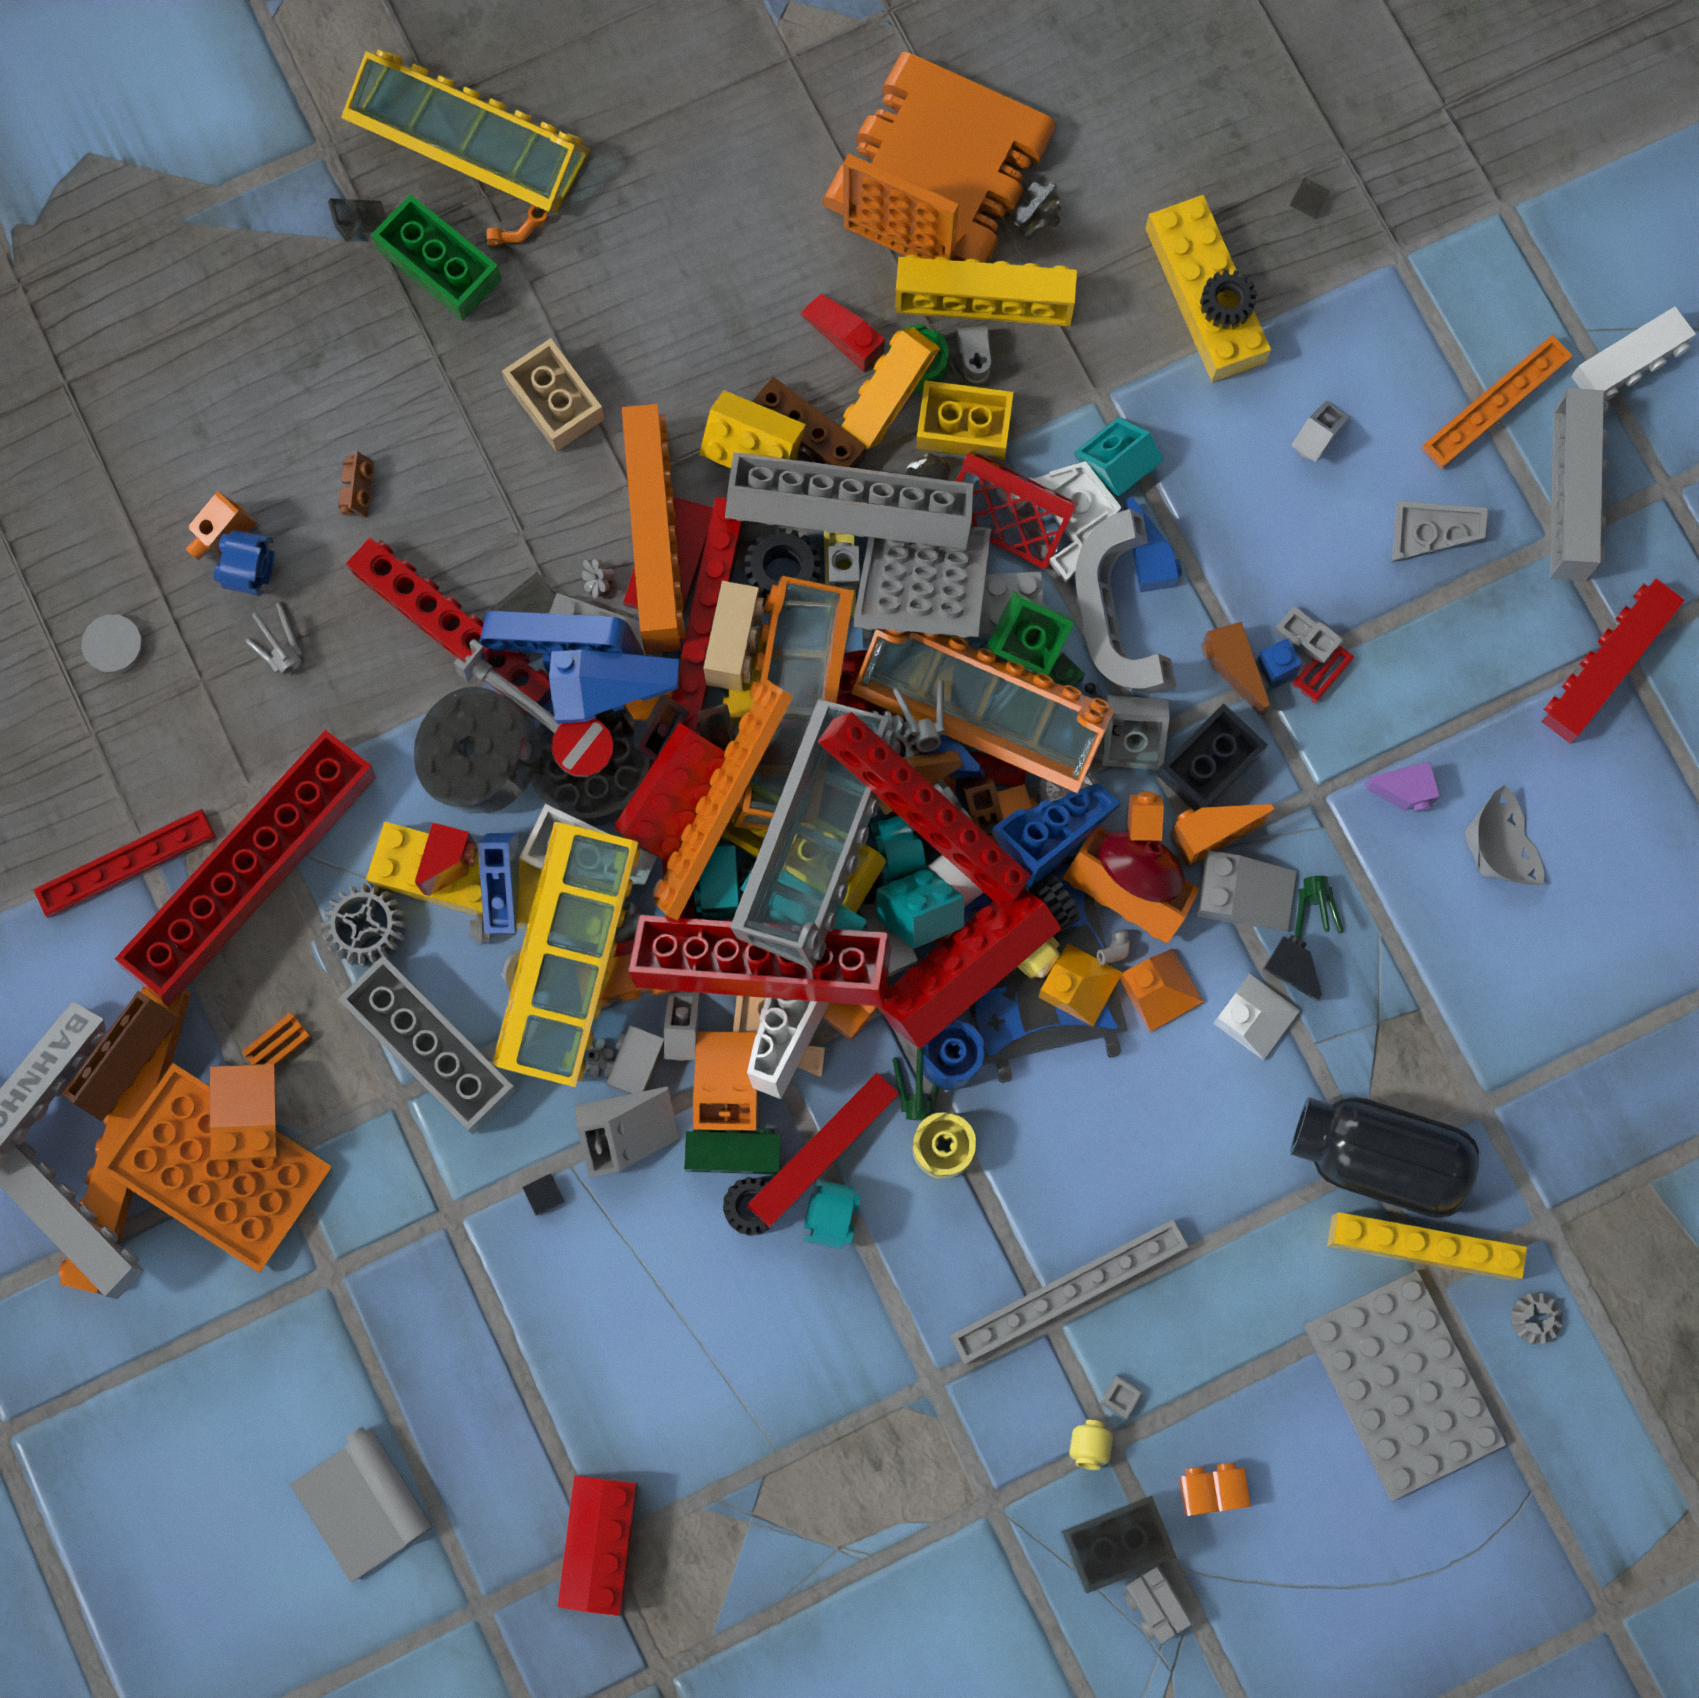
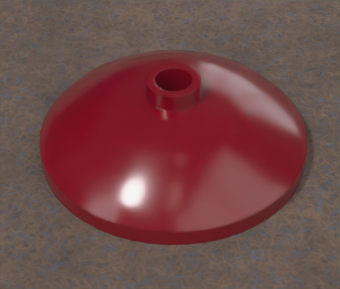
[1099,830,1185,903]

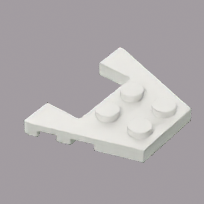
[996,461,1121,583]

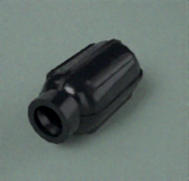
[1290,1096,1479,1218]

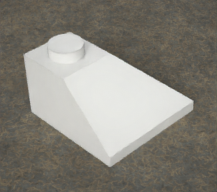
[1213,974,1300,1060]

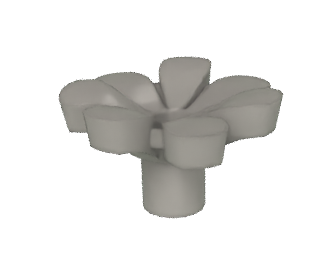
[582,559,615,598]
[582,1038,616,1079]

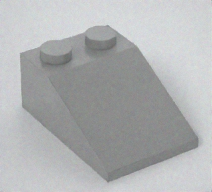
[1196,850,1296,932]

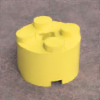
[912,1113,976,1179]

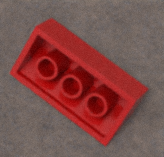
[557,1476,638,1616]

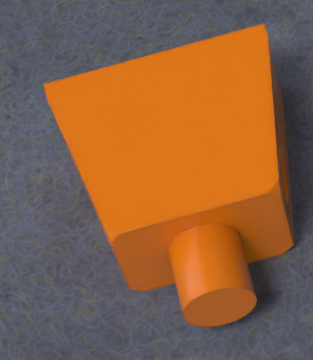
[185,491,257,561]

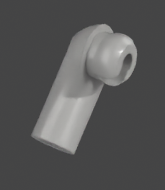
[614,901,641,944]
[1097,930,1131,965]

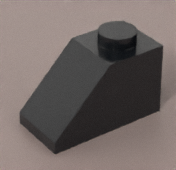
[1263,935,1322,1001]

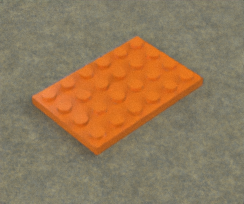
[99,1063,332,1273]

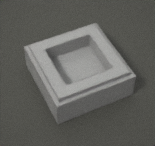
[1099,1375,1143,1420]

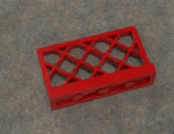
[956,451,1079,570]

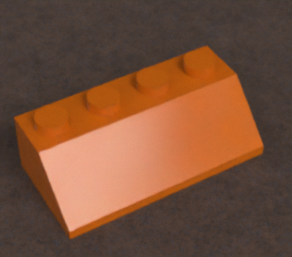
[1063,826,1200,944]

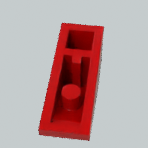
[801,293,885,372]

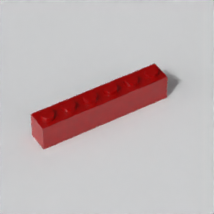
[1541,578,1685,744]

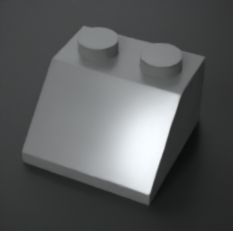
[1102,695,1169,770]

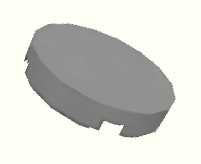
[81,615,144,674]

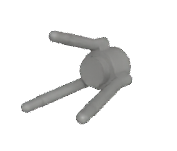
[246,602,303,675]
[893,680,945,752]

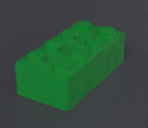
[371,193,502,321]

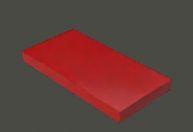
[623,497,713,614]

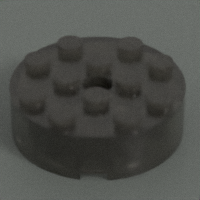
[414,687,539,814]
[527,709,652,826]

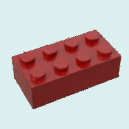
[613,722,725,862]

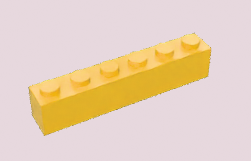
[1327,1212,1527,1281]

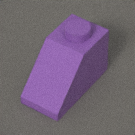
[1365,762,1440,812]

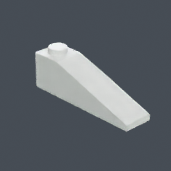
[519,804,657,885]

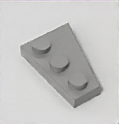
[1391,501,1488,562]

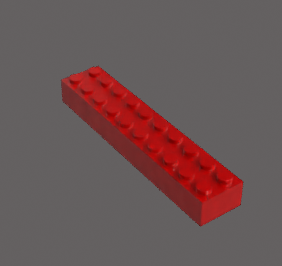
[114,729,376,1007]

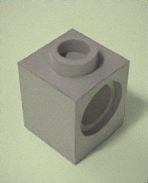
[828,542,860,590]

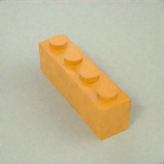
[841,327,941,449]

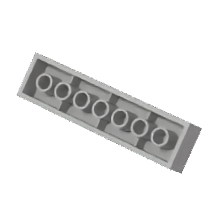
[725,452,973,549]

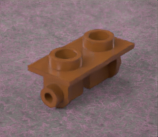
[338,451,374,518]

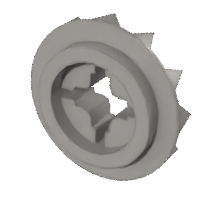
[1511,1293,1563,1344]

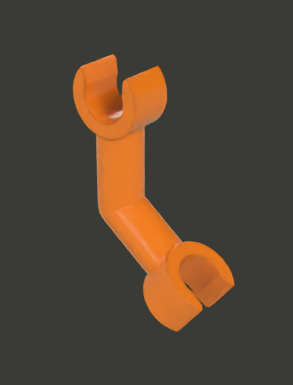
[487,205,547,246]

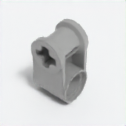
[957,325,991,385]

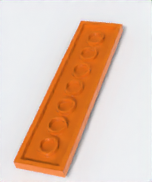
[653,679,793,921]

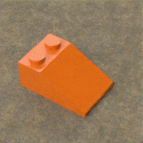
[1169,804,1275,867]
[210,1064,277,1162]

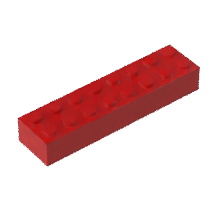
[629,915,891,1007]

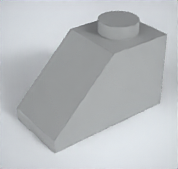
[1291,401,1350,462]
[664,992,699,1061]

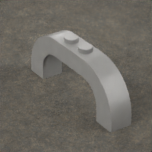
[1075,509,1176,693]

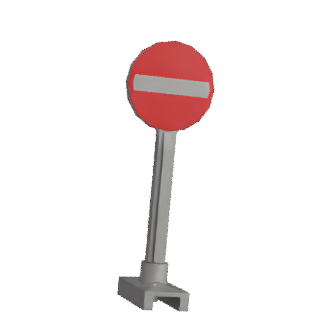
[454,639,613,777]

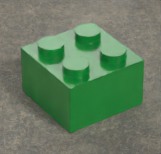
[986,591,1075,676]

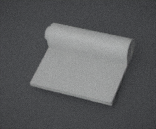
[290,1427,433,1583]

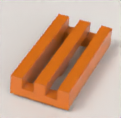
[242,1012,311,1067]

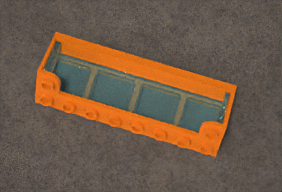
[732,576,854,831]
[851,629,1115,793]

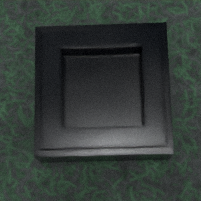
[522,1173,565,1216]

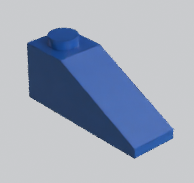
[1124,497,1182,592]
[478,833,519,933]

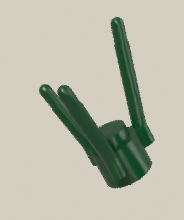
[1294,875,1343,939]
[892,1048,939,1120]

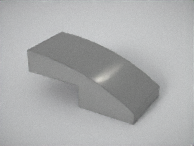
[1274,606,1343,663]

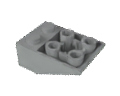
[575,1087,679,1177]

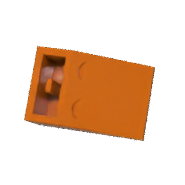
[693,1031,759,1130]

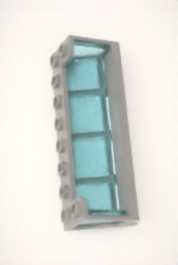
[730,699,900,969]

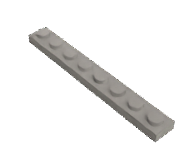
[949,1219,1188,1364]

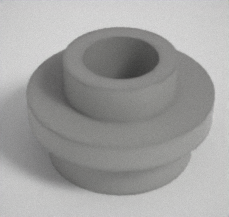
[469,914,490,945]

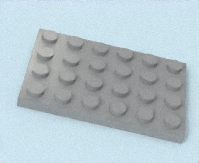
[854,526,991,638]
[1303,1270,1506,1501]

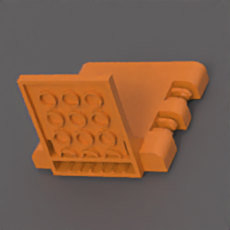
[822,52,1057,263]

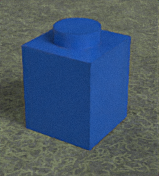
[1256,638,1302,687]

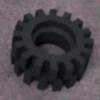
[1200,270,1257,329]
[1029,873,1081,933]
[723,1177,776,1236]

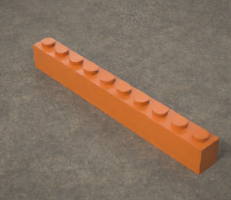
[59,987,192,1295]

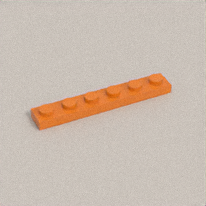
[1421,335,1573,470]

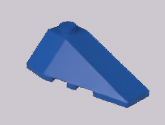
[549,650,680,724]
[992,783,1120,888]

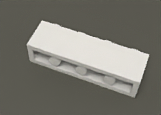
[1571,306,1696,401]

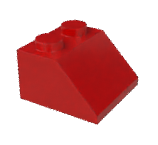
[415,822,479,896]

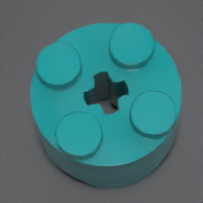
[869,816,926,881]
[803,1179,861,1250]

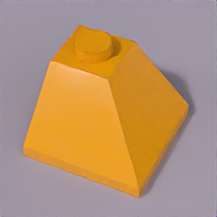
[1039,943,1123,1026]

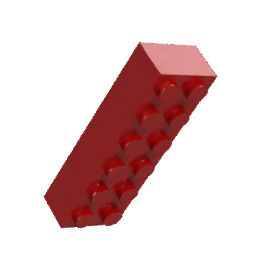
[877,889,1061,1049]

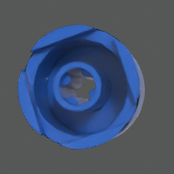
[214,530,275,596]
[922,1021,984,1091]

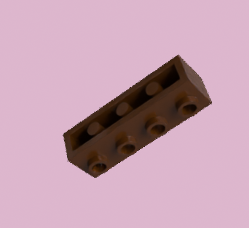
[751,376,866,468]
[62,990,178,1122]

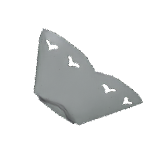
[1465,785,1544,886]

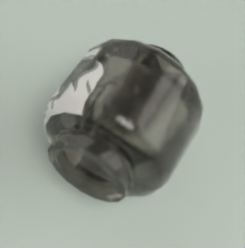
[906,453,950,481]

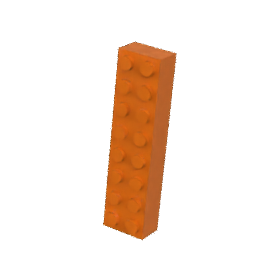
[622,404,686,653]

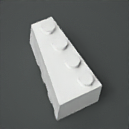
[747,998,829,1099]

